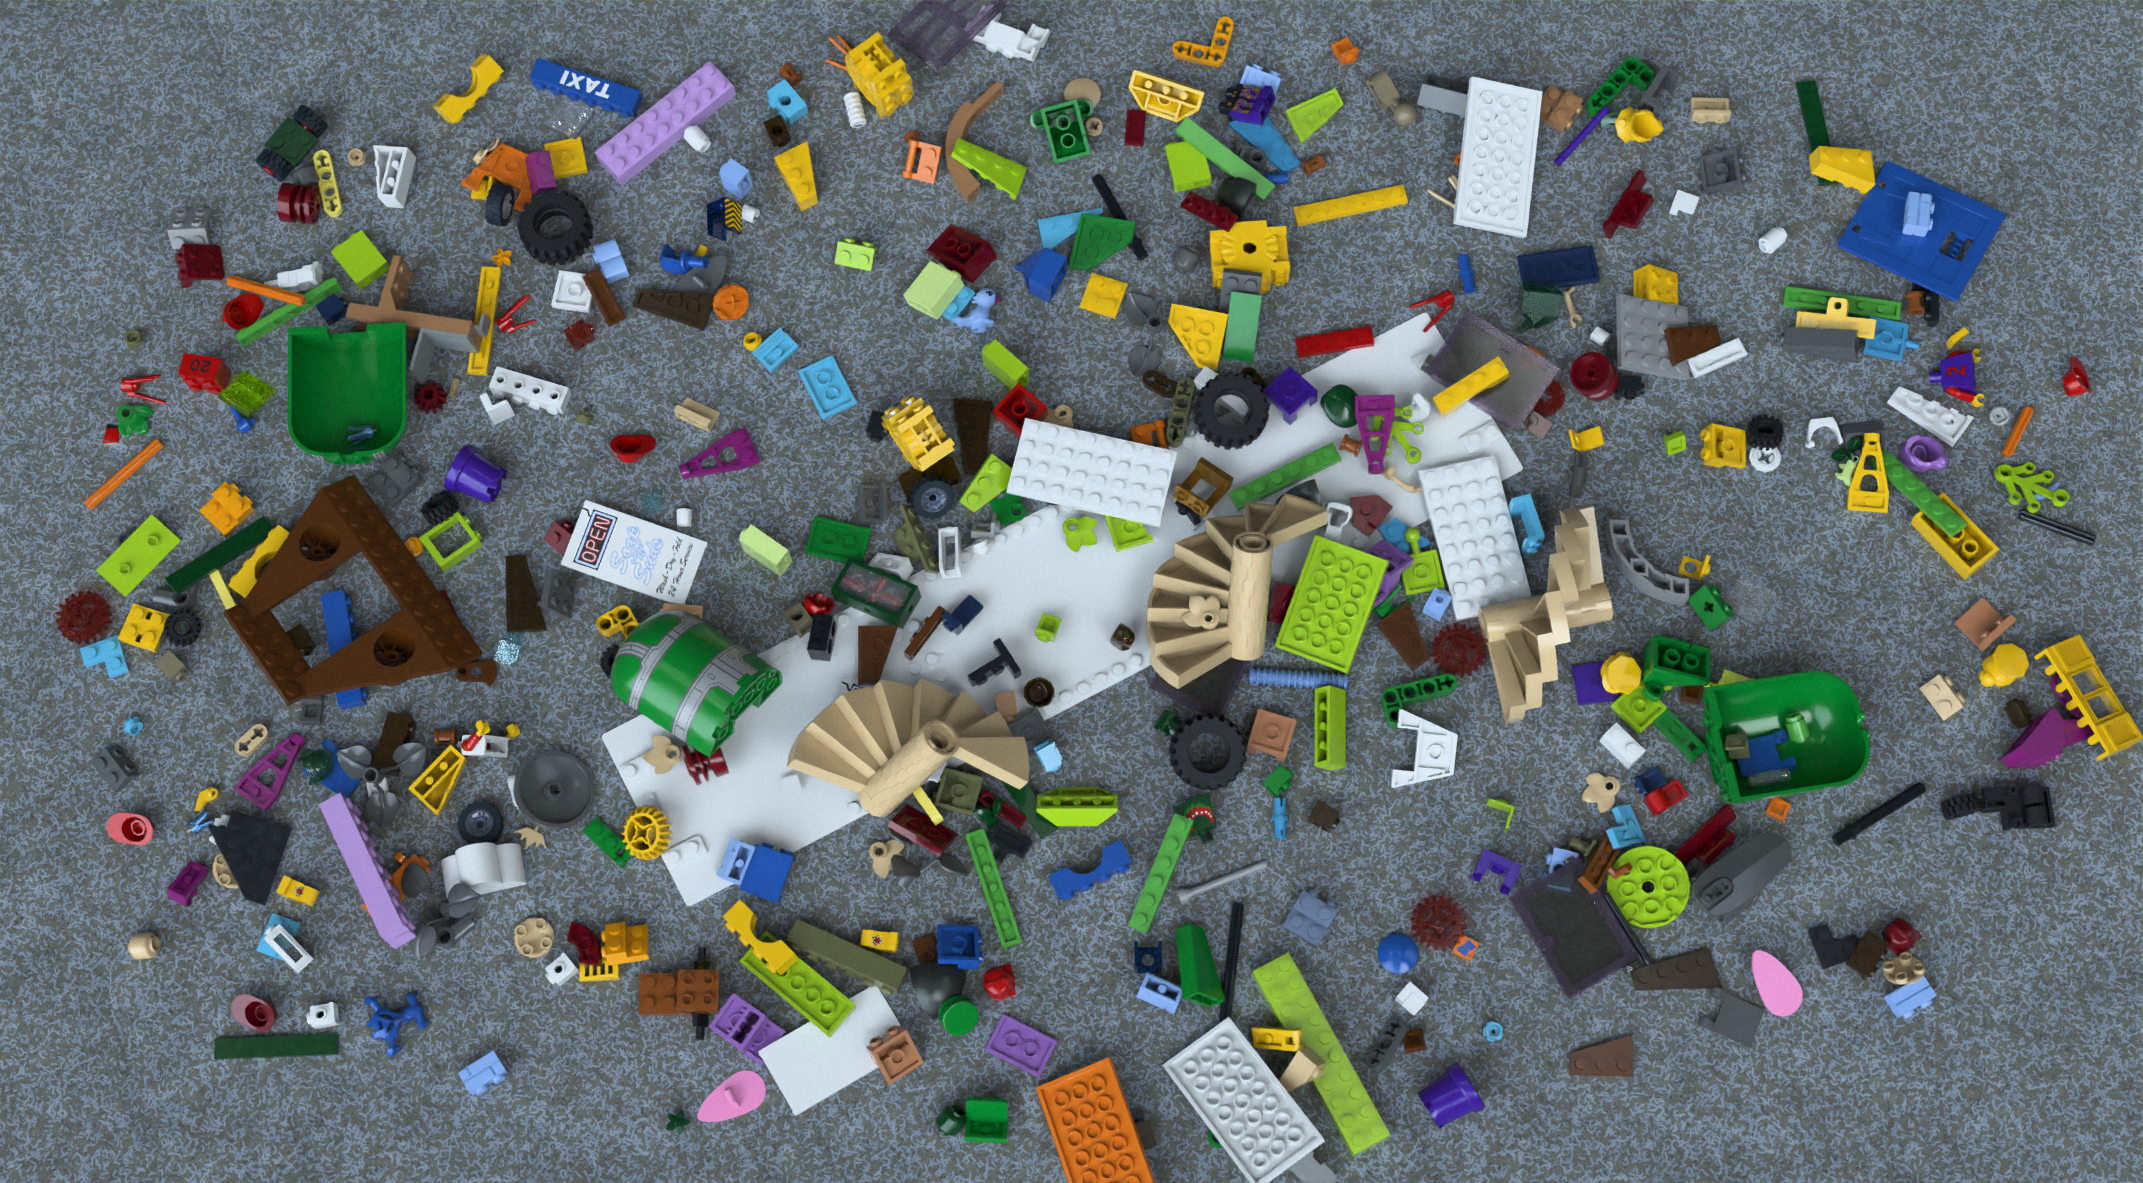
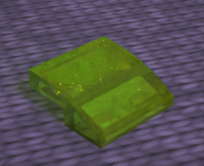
[218,370,276,417]

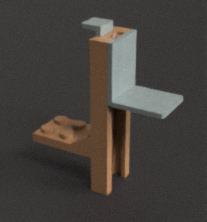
[345,255,491,385]

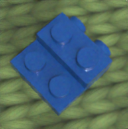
[937,924,983,969]

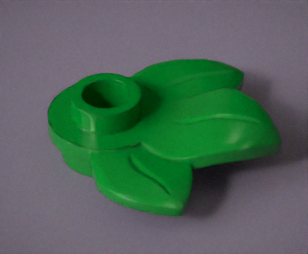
[116,404,154,438]
[990,488,1026,525]

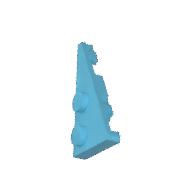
[1038,208,1103,250]

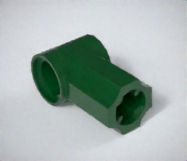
[1154,710,1183,736]

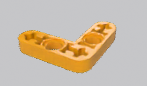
[1172,17,1234,67]

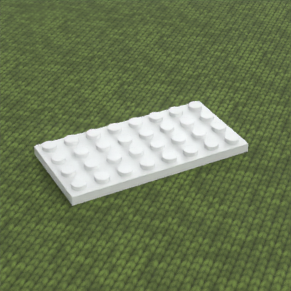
[1453,77,1542,238]
[1007,418,1177,527]
[1418,456,1532,621]
[1162,1017,1325,1183]

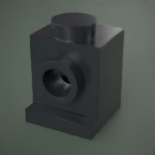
[1615,376,1645,400]
[866,410,889,443]

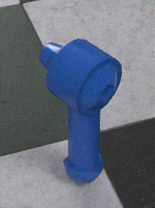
[227,399,256,434]

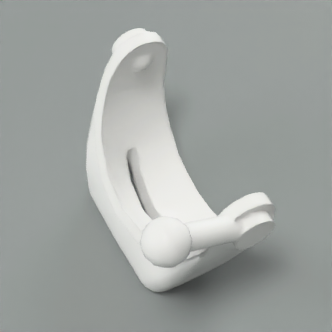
[1805,417,1843,448]

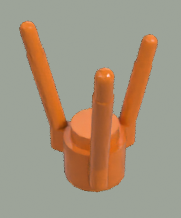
[825,34,852,72]

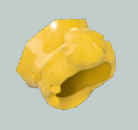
[1615,106,1664,143]
[1979,643,2029,687]
[1600,651,1642,694]

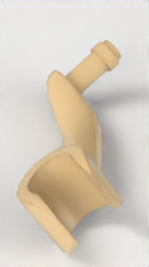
[1563,287,1582,328]
[1382,466,1422,493]

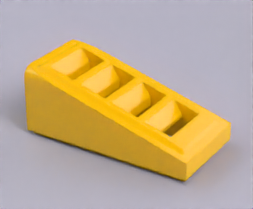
[579,958,621,982]

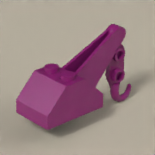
[2000,673,2095,769]

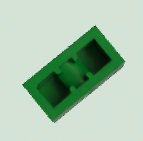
[1688,584,1735,631]

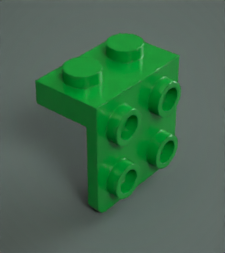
[965,1096,1008,1144]

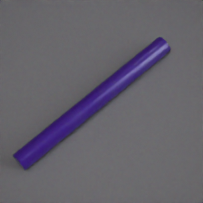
[1554,106,1610,166]

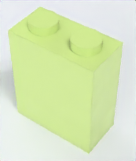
[903,261,965,320]
[739,524,792,577]

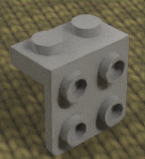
[167,207,212,249]

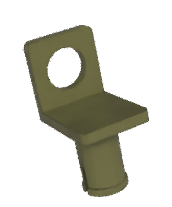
[1725,729,1750,759]
[1569,836,1615,864]

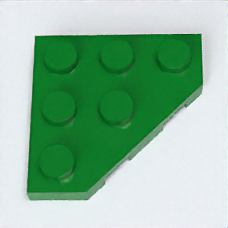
[1068,213,1137,272]

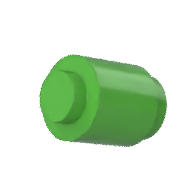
[1784,712,1810,743]

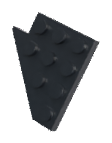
[208,810,292,906]

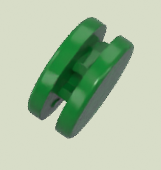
[938,995,979,1036]

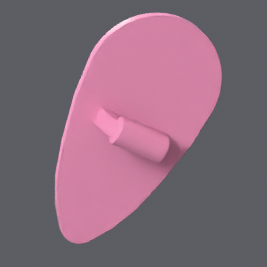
[1751,950,1803,1016]
[697,1070,766,1122]

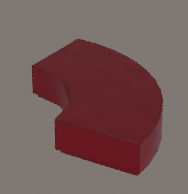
[567,921,602,967]

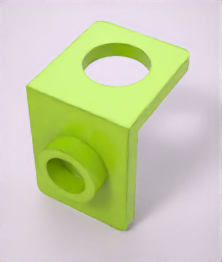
[1486,798,1515,832]

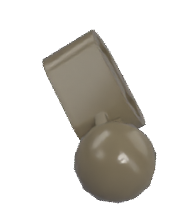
[1366,70,1417,126]

